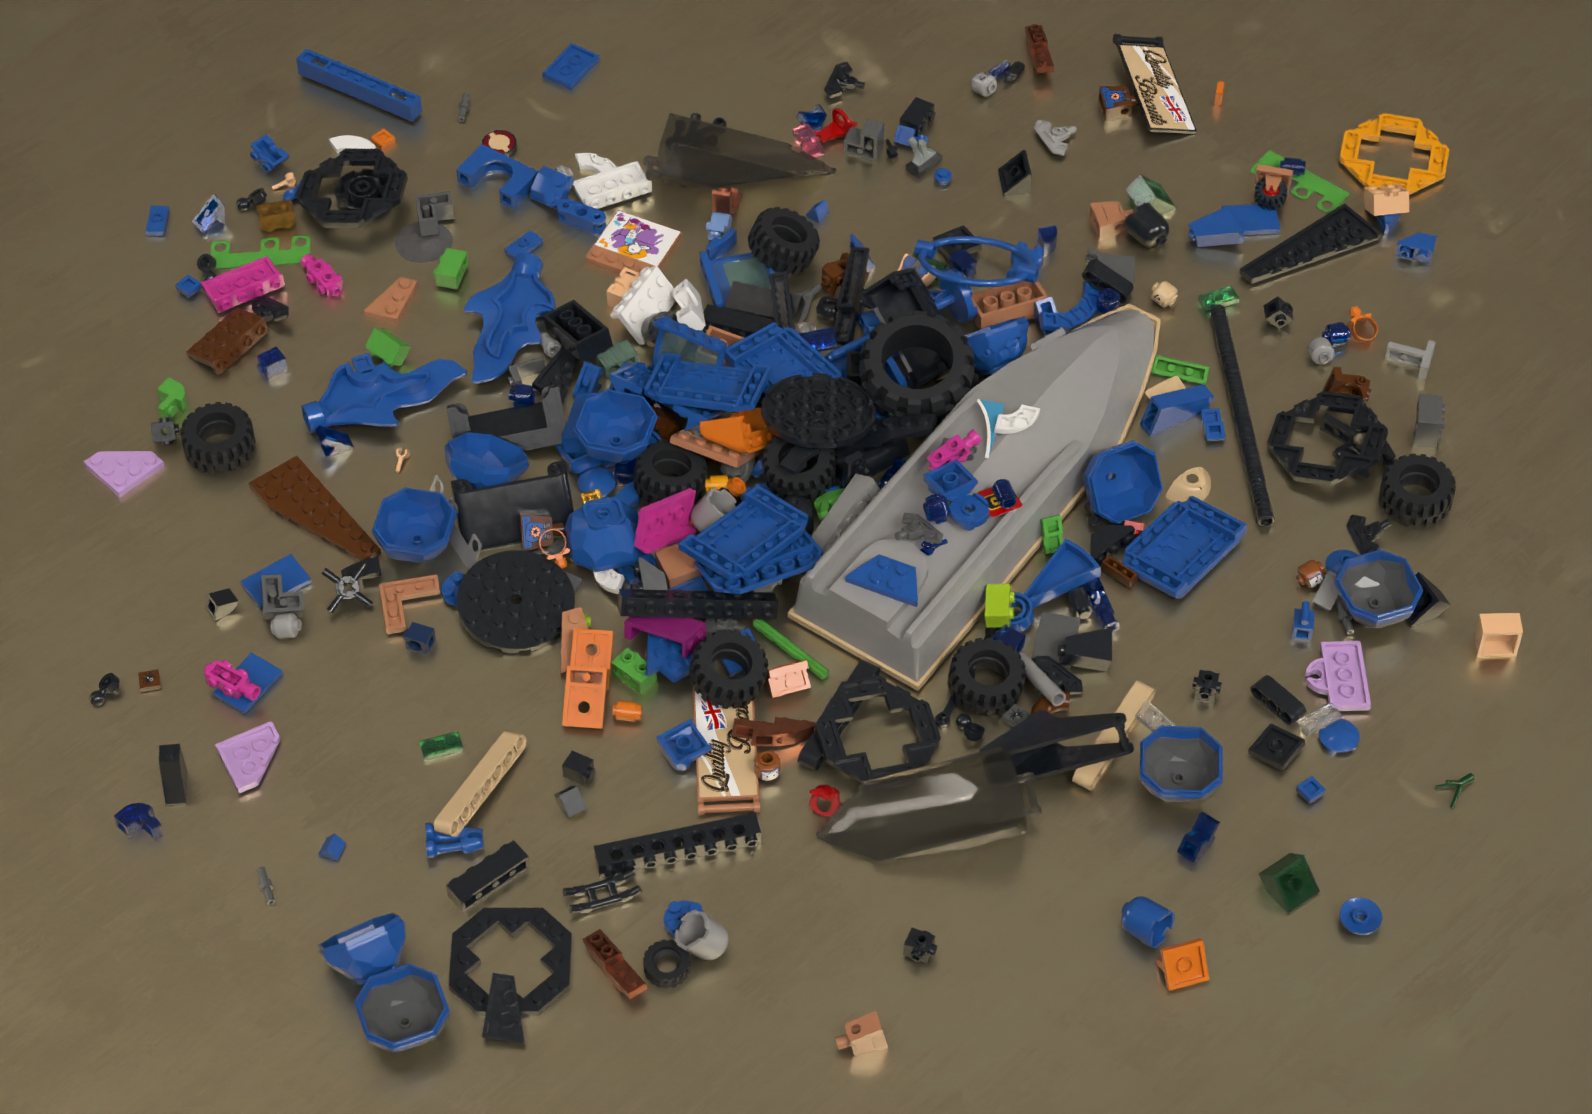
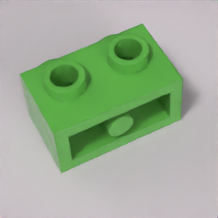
[433,248,469,290]
[365,327,411,367]
[611,648,657,695]

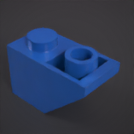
[1395,233,1437,263]

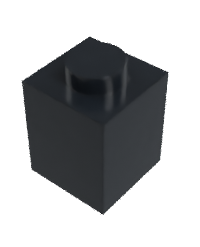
[562,750,595,786]

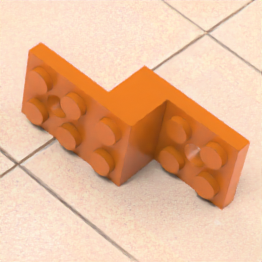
[562,628,614,729]

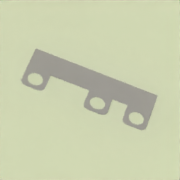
[430,475,482,570]

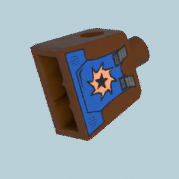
[1098,86,1138,122]
[519,513,564,551]

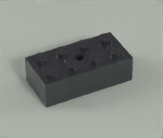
[542,300,613,362]

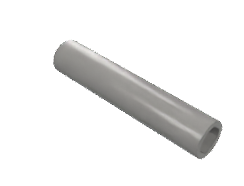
[1019,652,1066,706]

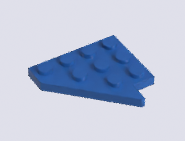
[646,632,715,683]

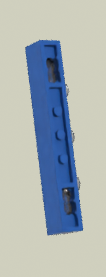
[296,49,422,122]

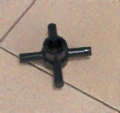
[321,562,373,614]

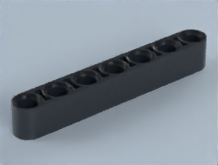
[797,660,880,771]

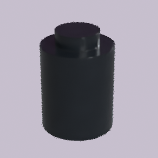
[1067,588,1093,619]

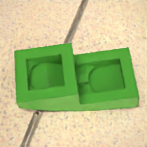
[1041,514,1064,555]

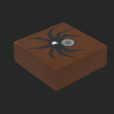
[138,669,161,693]

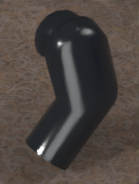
[1084,502,1101,527]

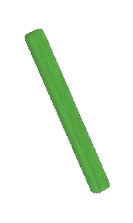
[753,619,829,680]

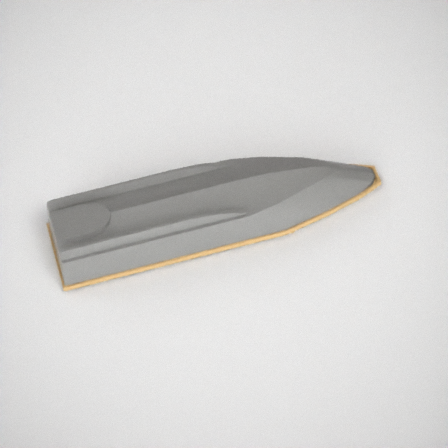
[788,304,1161,691]

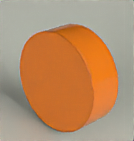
[727,477,746,497]

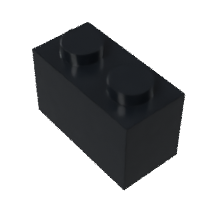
[899,97,936,137]

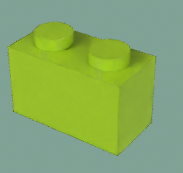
[985,583,1015,628]

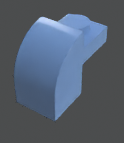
[706,211,733,240]

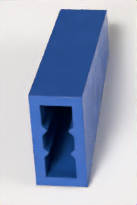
[1140,384,1214,436]

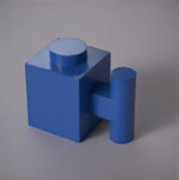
[1291,601,1315,641]

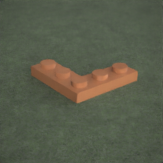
[379,574,440,634]

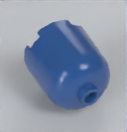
[1121,896,1175,948]

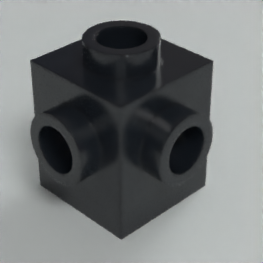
[1263,297,1294,329]
[150,417,180,445]
[1192,670,1222,703]
[903,928,938,964]

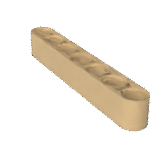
[1072,681,1156,791]
[434,731,526,837]

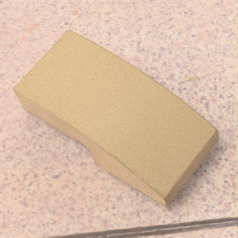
[1144,376,1186,401]

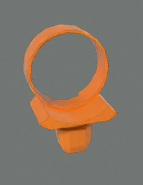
[1345,306,1378,343]
[538,529,570,568]

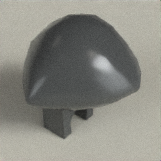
[720,459,755,483]

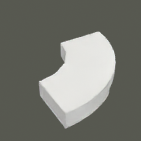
[329,135,376,154]
[575,153,616,173]
[994,405,1040,434]
[593,569,625,594]

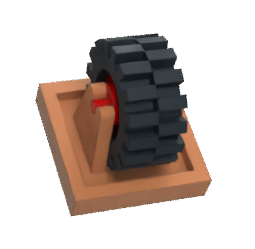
[1254,164,1293,211]

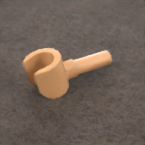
[272,172,296,190]
[395,448,410,473]

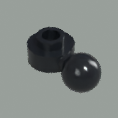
[236,188,267,212]
[197,254,217,281]
[89,673,120,706]
[956,714,985,741]

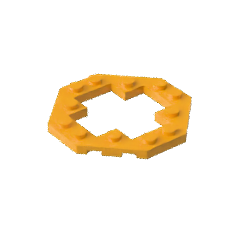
[1339,113,1449,195]

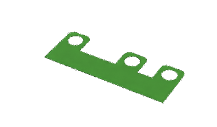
[1250,150,1351,213]
[211,235,310,269]

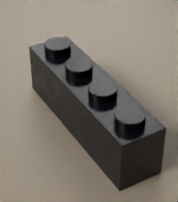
[702,304,775,338]
[446,840,530,912]

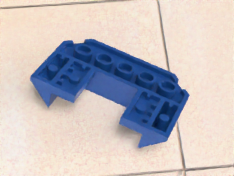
[610,362,727,431]
[693,530,824,594]

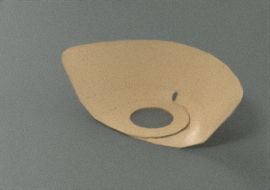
[1166,467,1211,503]

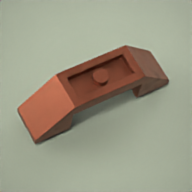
[712,187,743,214]

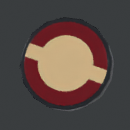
[482,130,517,157]

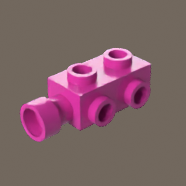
[300,254,343,298]
[927,429,982,471]
[204,660,261,701]

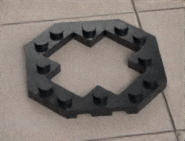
[296,149,408,228]
[1267,391,1388,486]
[814,675,941,791]
[448,908,572,1016]

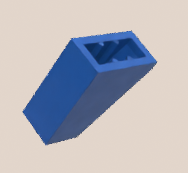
[1187,207,1244,247]

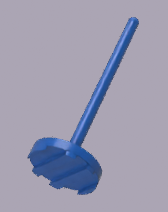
[826,268,977,362]

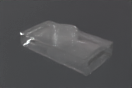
[1135,700,1177,732]
[1297,703,1342,736]

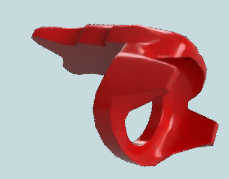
[813,108,858,143]
[809,785,843,817]

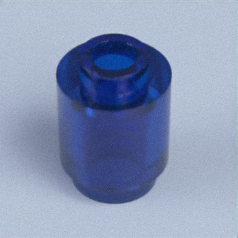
[1280,157,1306,176]
[992,479,1017,509]

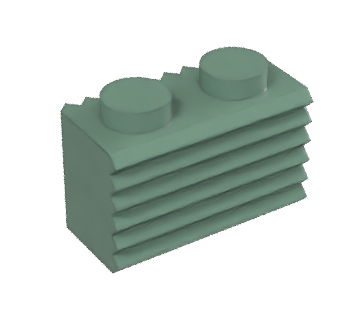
[595,339,639,378]

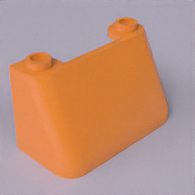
[700,407,777,454]

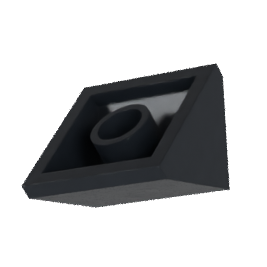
[998,149,1032,196]

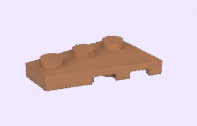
[363,277,418,324]
[560,607,596,675]

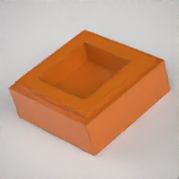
[1214,81,1225,106]
[370,128,395,150]

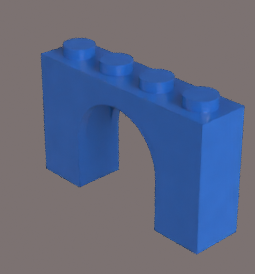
[456,144,538,210]

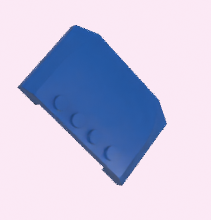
[724,322,842,398]
[644,352,772,412]
[678,485,808,580]
[1122,496,1247,599]

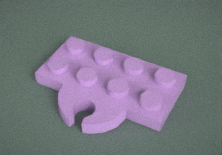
[1305,641,1371,711]

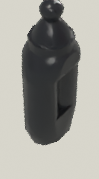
[1003,61,1025,83]

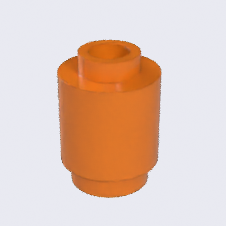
[612,700,642,722]

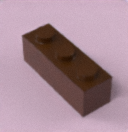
[1101,555,1138,589]

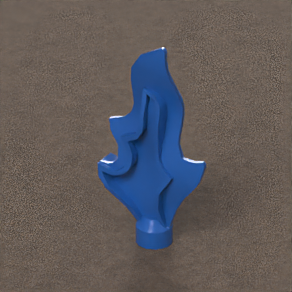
[464,253,556,384]
[301,359,467,434]

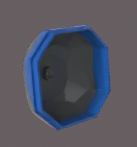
[1334,550,1423,628]
[1140,725,1223,802]
[354,964,450,1052]

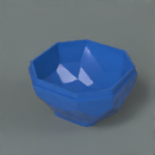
[573,389,658,464]
[445,432,529,489]
[1083,440,1163,524]
[372,487,457,562]
[564,497,643,572]
[318,913,406,985]

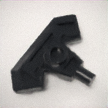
[824,62,865,98]
[252,295,289,322]
[1347,515,1392,555]
[1035,656,1083,698]

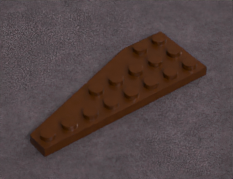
[249,456,381,561]

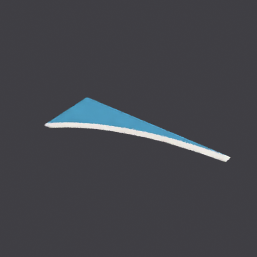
[977,399,1005,458]

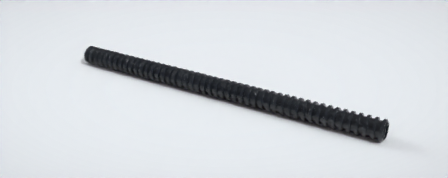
[1209,304,1275,526]

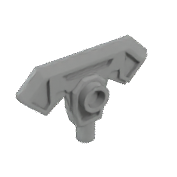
[1034,120,1077,156]

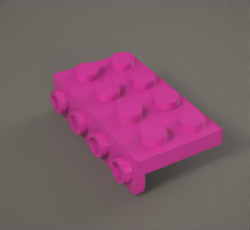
[201,256,285,313]
[634,488,697,554]

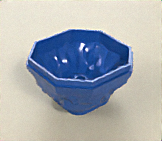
[965,316,1029,376]

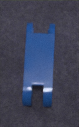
[557,199,607,235]

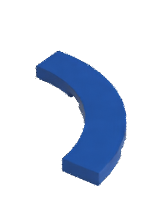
[1039,281,1102,331]

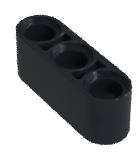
[1082,259,1134,304]
[1250,675,1307,725]

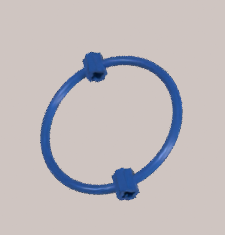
[914,236,1039,287]

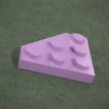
[84,451,165,498]
[215,721,280,793]

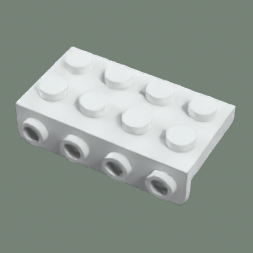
[572,161,652,209]
[610,266,676,345]

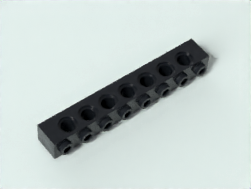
[618,589,779,620]
[594,812,761,877]

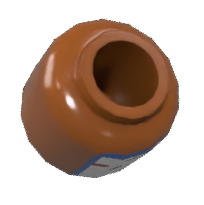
[1296,560,1327,588]
[754,751,781,781]

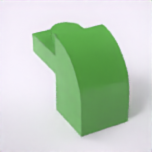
[157,377,188,418]
[814,488,845,521]

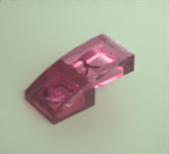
[793,123,825,161]

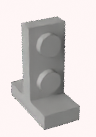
[1385,340,1436,380]

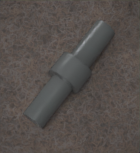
[458,93,470,122]
[1335,599,1354,635]
[257,867,275,905]

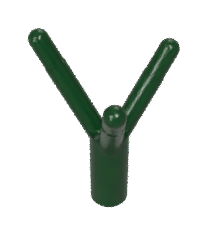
[1435,773,1475,808]

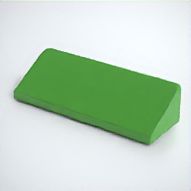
[1151,355,1210,385]

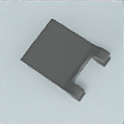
[1086,248,1135,286]

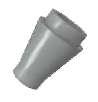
[540,333,561,357]

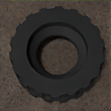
[643,939,691,988]

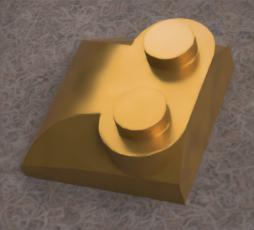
[256,199,296,232]

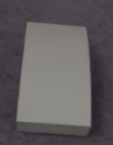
[1312,571,1338,612]

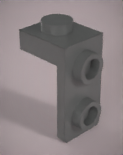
[507,357,545,394]

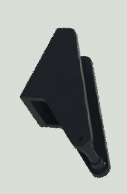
[979,709,1134,788]

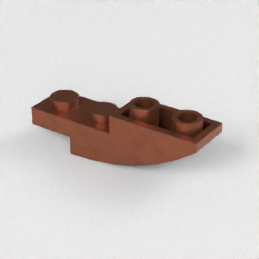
[1025,24,1054,73]
[732,717,815,747]
[582,929,647,1000]

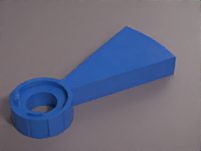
[999,538,1101,633]

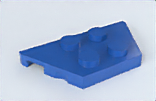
[846,554,918,607]

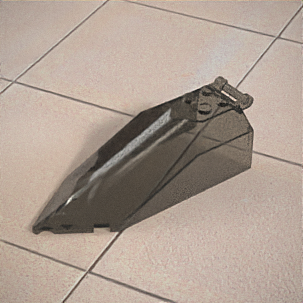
[643,113,837,188]
[816,747,1042,862]

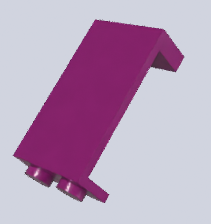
[624,617,707,658]

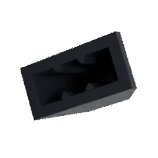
[1058,628,1112,672]
[159,744,187,807]

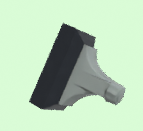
[906,137,942,179]

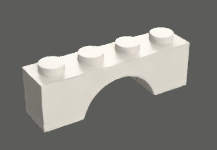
[672,279,706,331]

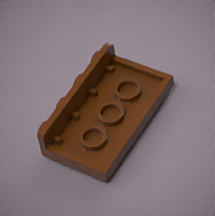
[186,308,269,375]

